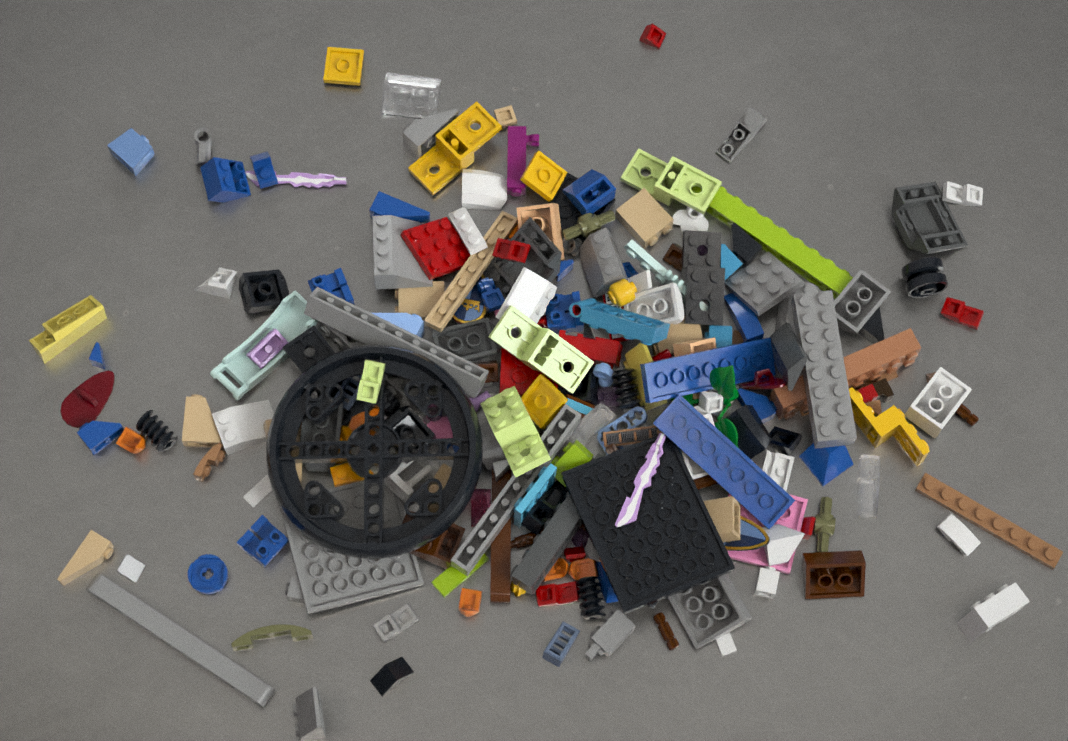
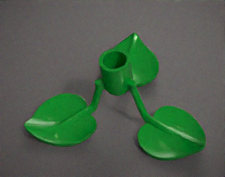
[671,365,739,447]

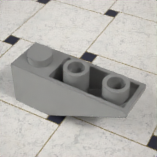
[715,107,767,163]

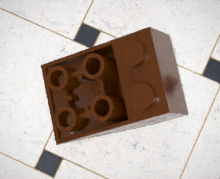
[401,511,465,569]

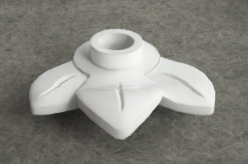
[672,207,709,236]

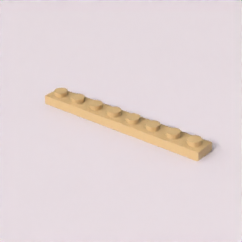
[424,211,518,332]

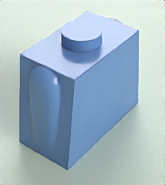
[107,128,155,176]

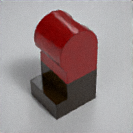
[859,378,894,403]

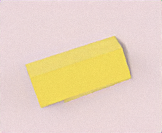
[29,295,107,364]

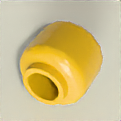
[607,279,637,307]

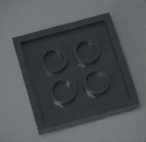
[548,173,616,244]

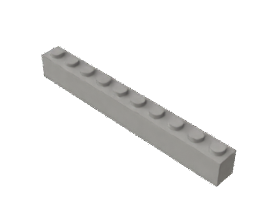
[304,287,489,398]
[451,404,582,576]

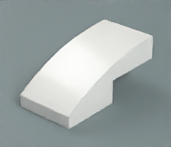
[942,181,983,207]
[937,514,981,556]

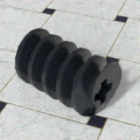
[612,368,641,410]
[136,410,178,453]
[576,576,606,620]

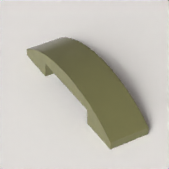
[231,624,313,651]

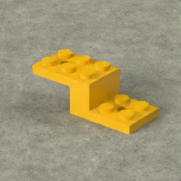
[408,101,502,195]
[849,387,930,466]

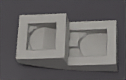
[373,603,420,642]

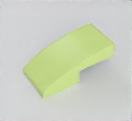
[356,359,386,404]

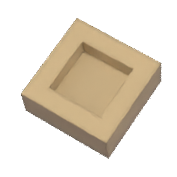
[494,105,517,128]

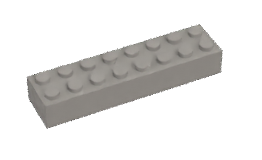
[791,290,857,449]

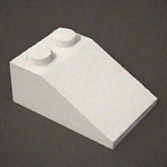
[905,367,972,438]
[212,400,274,455]

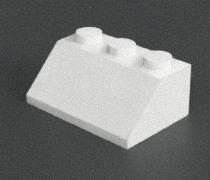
[496,267,557,332]

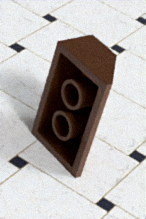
[802,550,866,599]

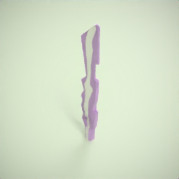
[245,171,347,188]
[615,433,666,527]

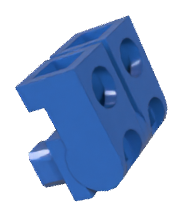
[308,268,355,305]
[545,291,584,334]
[236,515,289,568]

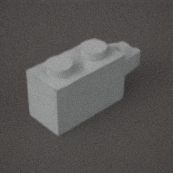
[584,610,636,661]

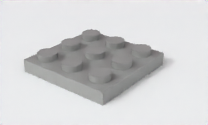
[725,251,804,316]

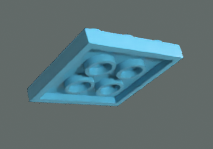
[513,463,557,529]

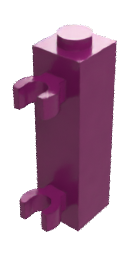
[507,126,539,197]

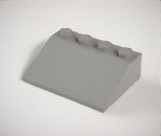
[372,215,433,290]
[668,574,753,649]

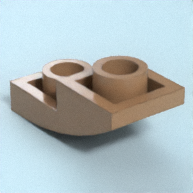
[193,443,226,482]

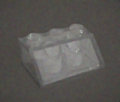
[381,72,441,119]

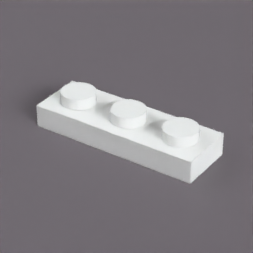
[448,206,488,255]

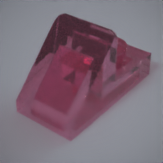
[471,489,491,527]

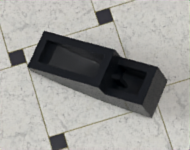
[521,480,568,535]

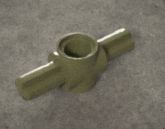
[562,210,616,241]
[813,497,836,552]

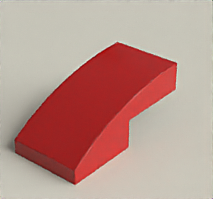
[492,238,531,263]
[941,297,984,330]
[536,581,580,607]

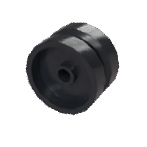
[901,257,948,298]

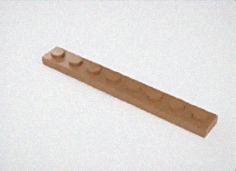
[915,473,1063,570]

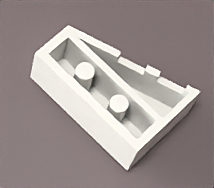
[957,582,1030,642]

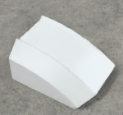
[462,169,507,210]

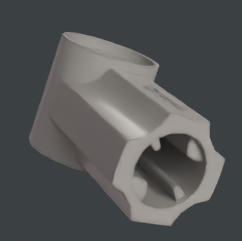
[194,127,212,167]

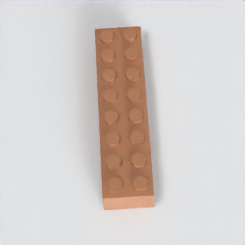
[769,328,921,420]

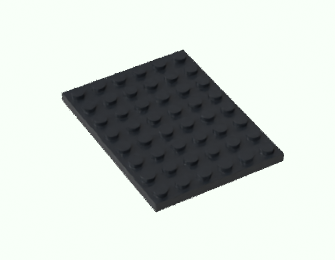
[561,435,735,615]

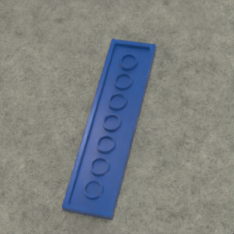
[640,338,776,403]
[652,394,795,529]

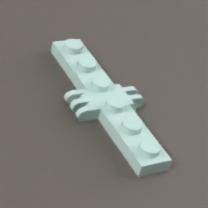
[624,239,709,311]

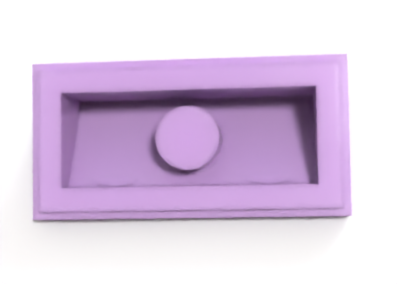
[246,329,289,369]

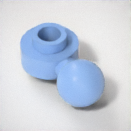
[593,363,613,388]

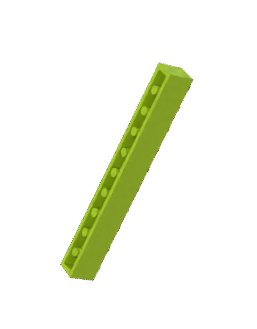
[691,186,853,299]

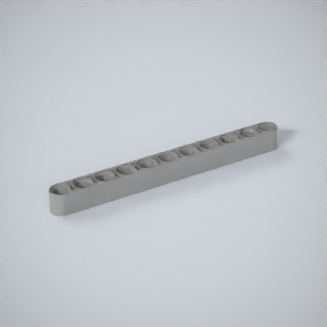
[86,573,275,707]

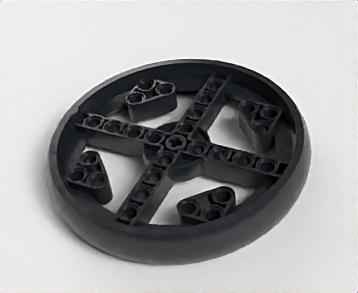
[266,345,483,559]

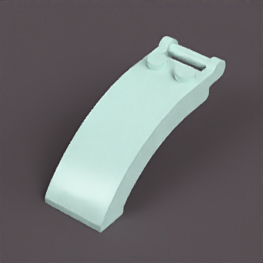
[210,290,319,401]

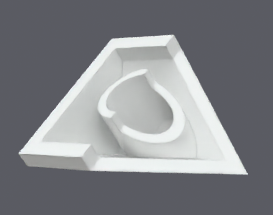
[194,267,238,299]
[762,524,805,566]

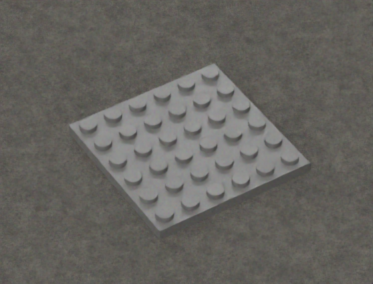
[279,480,424,614]

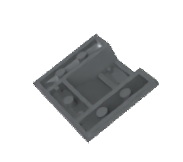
[891,182,968,254]
[483,217,562,299]

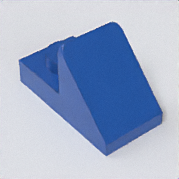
[250,151,278,189]

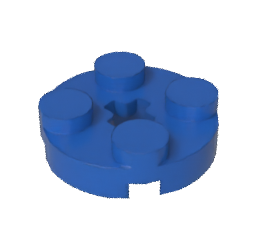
[188,554,228,595]

